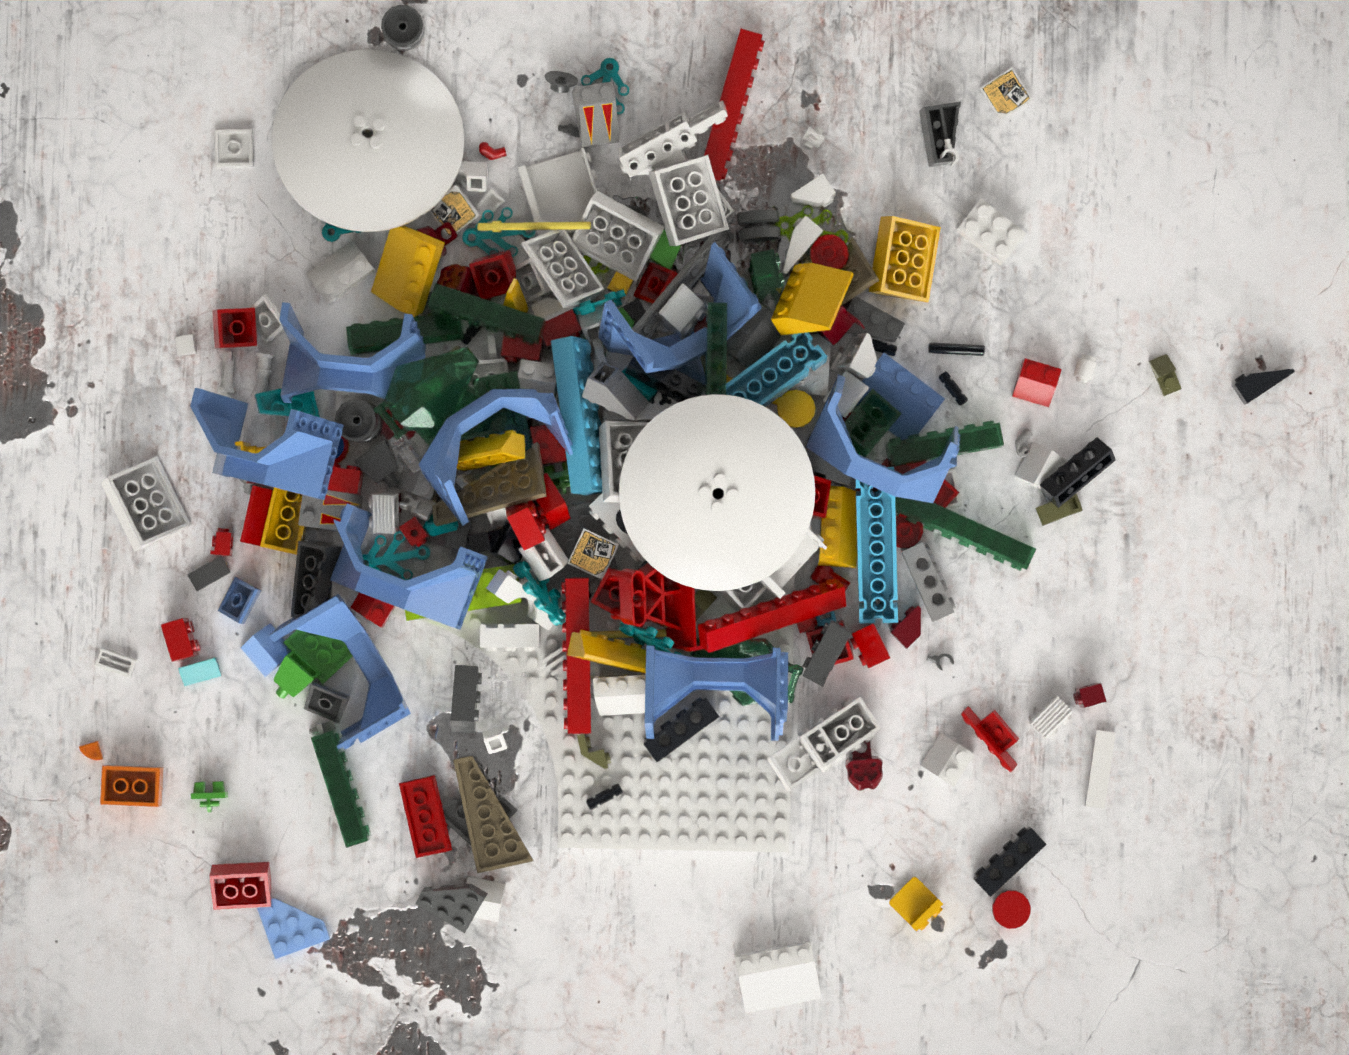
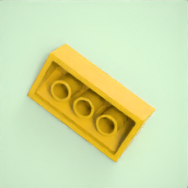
[457,430,525,471]
[818,486,857,568]
[260,487,307,555]
[567,630,646,674]

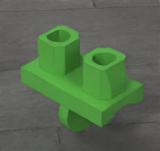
[544,461,570,494]
[191,781,228,812]

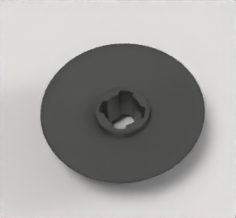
[544,71,578,93]

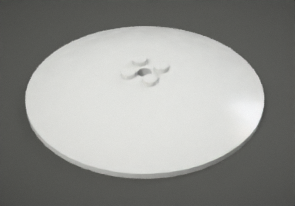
[272,49,464,232]
[619,394,815,591]

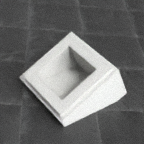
[175,334,197,356]
[482,726,507,754]

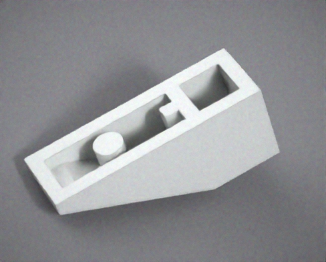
[782,216,823,276]

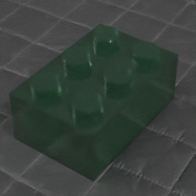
[844,389,902,457]

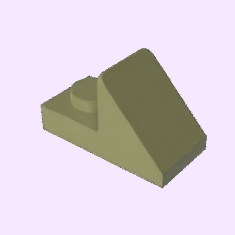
[1149,354,1182,397]
[695,589,717,621]

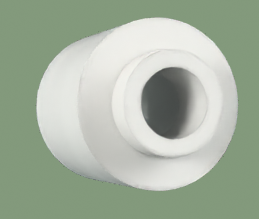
[1073,354,1097,384]

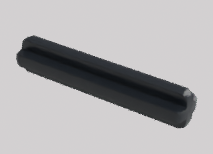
[928,343,985,356]

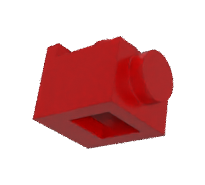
[210,528,234,556]
[797,617,817,633]

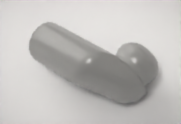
[1015,428,1033,457]

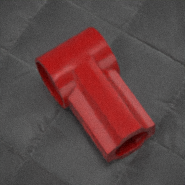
[810,565,850,591]

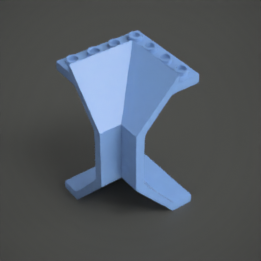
[598,242,762,373]
[279,302,426,415]
[806,374,960,503]
[190,388,343,500]
[419,389,573,526]
[330,504,488,630]
[269,594,411,750]
[645,646,788,741]

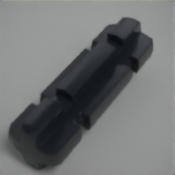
[459,311,490,345]
[872,339,897,356]
[939,371,968,406]
[586,784,623,810]

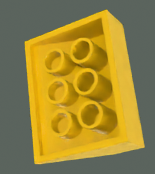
[869,216,941,302]
[371,225,445,317]
[771,263,853,335]

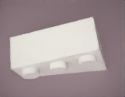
[480,624,540,651]

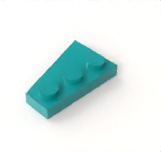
[254,388,320,417]

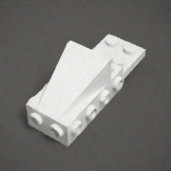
[618,101,728,178]
[767,697,881,791]

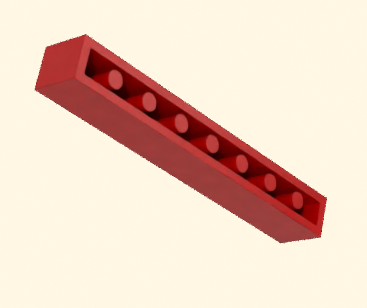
[704,28,765,184]
[561,577,591,734]
[698,578,846,653]

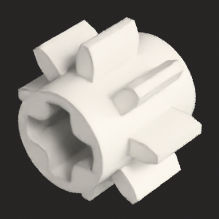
[802,126,825,150]

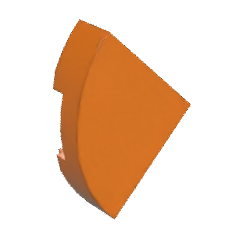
[79,741,103,760]

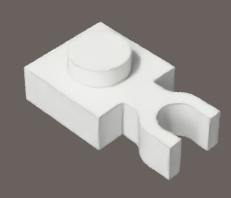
[399,494,436,521]

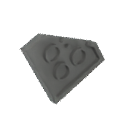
[442,797,518,846]
[415,884,488,933]

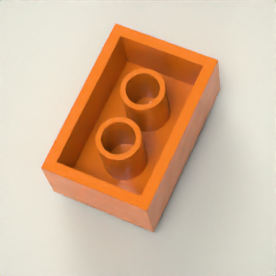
[100,765,164,807]

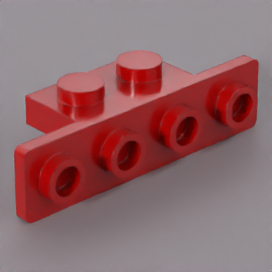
[961,706,1019,772]

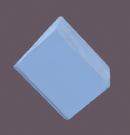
[241,623,291,677]

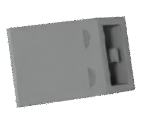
[582,361,649,421]

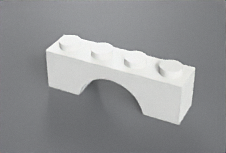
[455,161,488,192]
[486,569,553,630]

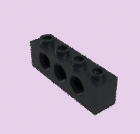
[625,355,705,402]
[1040,437,1116,508]
[643,697,720,762]
[973,827,1047,897]

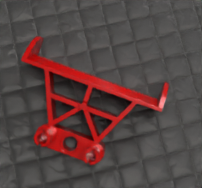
[609,563,704,652]

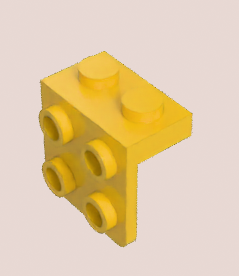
[889,877,943,931]

